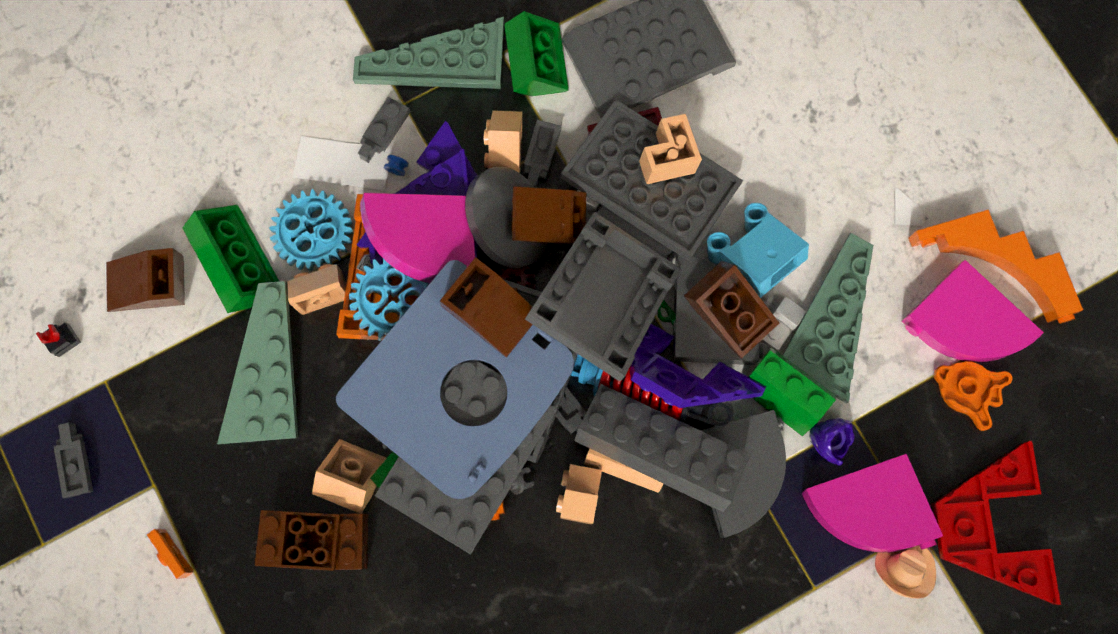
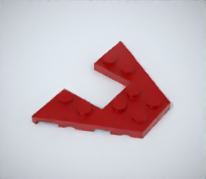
[932,441,1061,605]

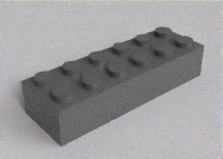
[575,384,751,513]

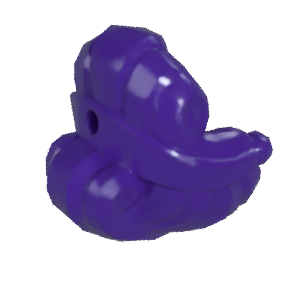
[809,418,855,465]

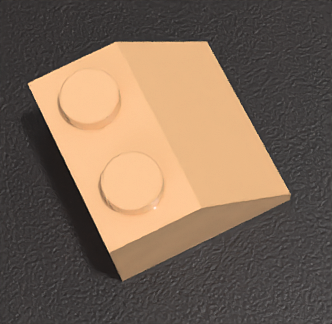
[287,264,346,315]
[312,439,386,514]

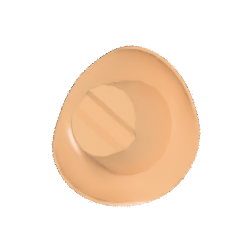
[875,545,936,599]

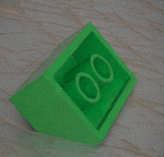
[504,11,569,97]
[748,347,836,437]

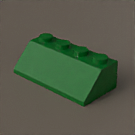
[182,205,280,313]

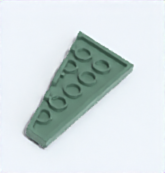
[353,17,504,89]
[783,233,874,403]
[217,281,298,444]

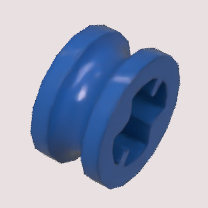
[383,155,409,176]

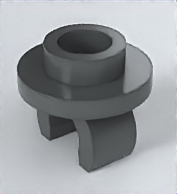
[510,468,534,494]

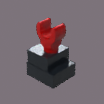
[36,323,81,357]

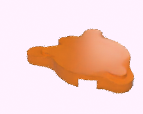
[934,361,1012,431]

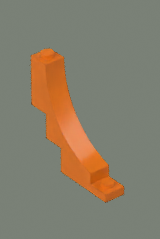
[908,210,1083,324]

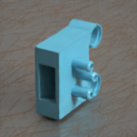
[707,203,809,298]

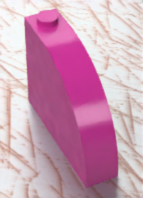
[360,193,475,283]
[902,260,1044,362]
[802,454,943,552]

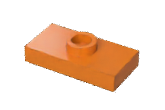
[147,529,193,579]

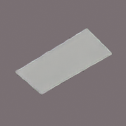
[292,136,393,191]

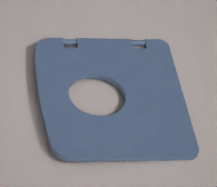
[336,260,574,499]

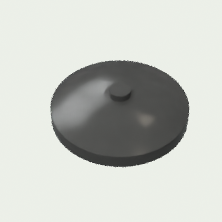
[465,167,548,269]

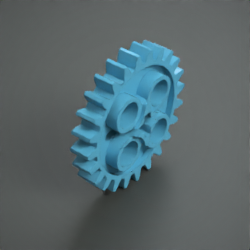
[269,189,354,271]
[349,259,430,341]

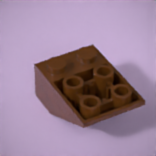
[512,187,587,245]
[106,248,185,312]
[440,257,533,358]
[255,510,340,571]

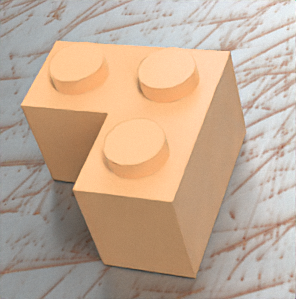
[484,111,522,173]
[639,114,702,184]
[556,464,602,524]

